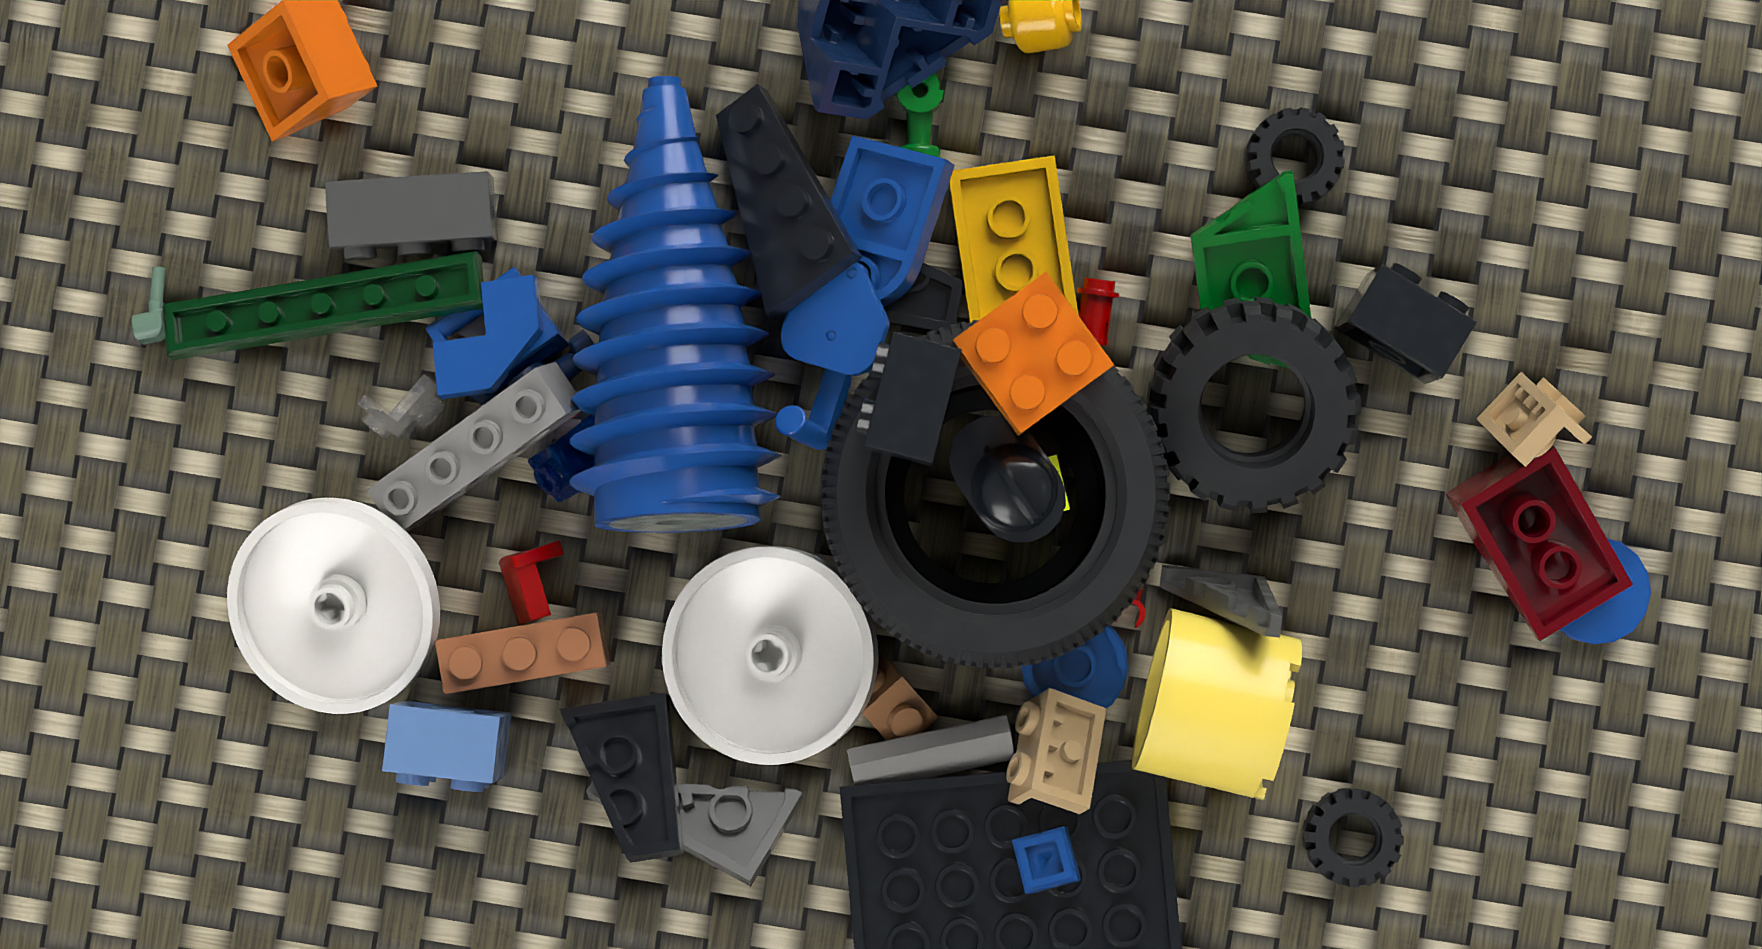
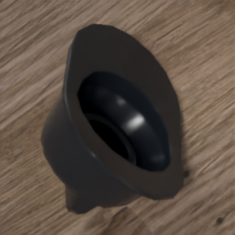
[950,416,1066,543]

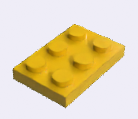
[949,155,1078,323]

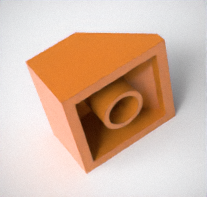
[227,0,377,141]

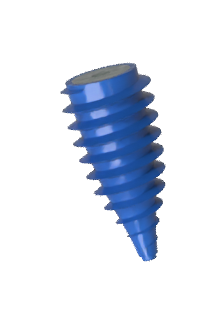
[569,76,782,533]

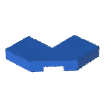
[433,275,543,400]

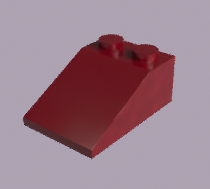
[1445,446,1633,641]

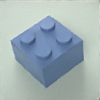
[382,701,512,792]

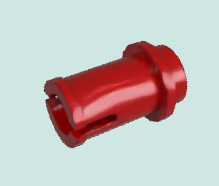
[1076,277,1120,346]

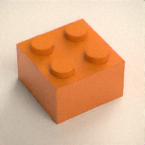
[951,272,1114,436]

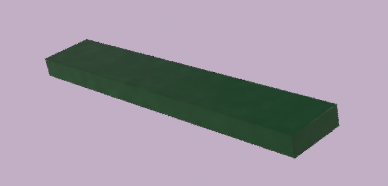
[163,251,484,360]

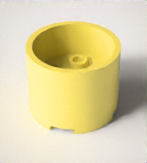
[1132,608,1302,800]

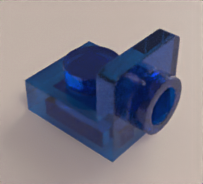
[528,414,595,503]

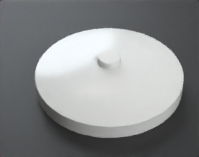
[227,498,440,714]
[662,546,878,765]

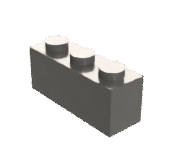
[325,171,498,260]

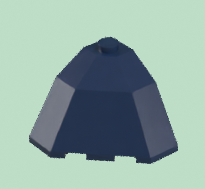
[797,0,1002,120]

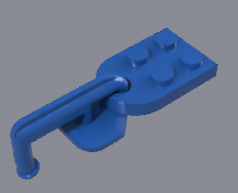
[775,135,955,450]

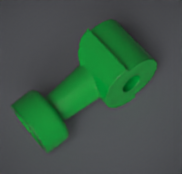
[896,73,944,158]

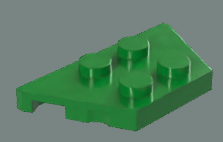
[1190,170,1311,370]

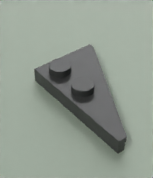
[1159,565,1283,638]
[586,782,803,887]

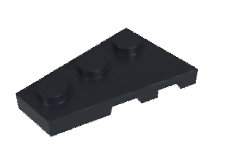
[559,693,684,863]

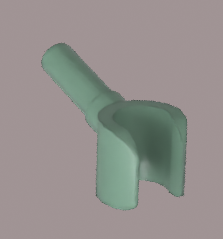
[132,267,166,345]

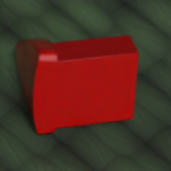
[499,540,564,625]

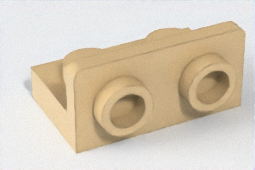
[1476,372,1592,467]
[1006,688,1107,814]

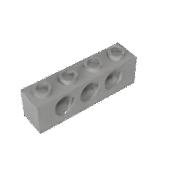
[366,362,581,531]

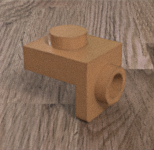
[862,656,938,740]

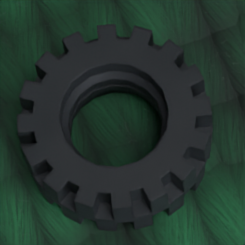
[1245,107,1345,207]
[1302,788,1404,887]

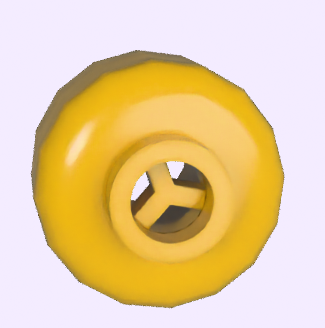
[999,0,1082,53]

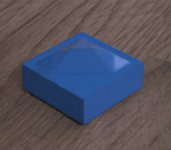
[1012,826,1081,894]

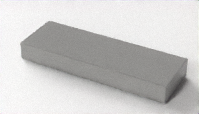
[847,715,1014,785]

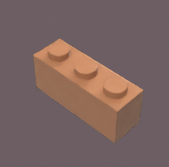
[435,612,611,694]

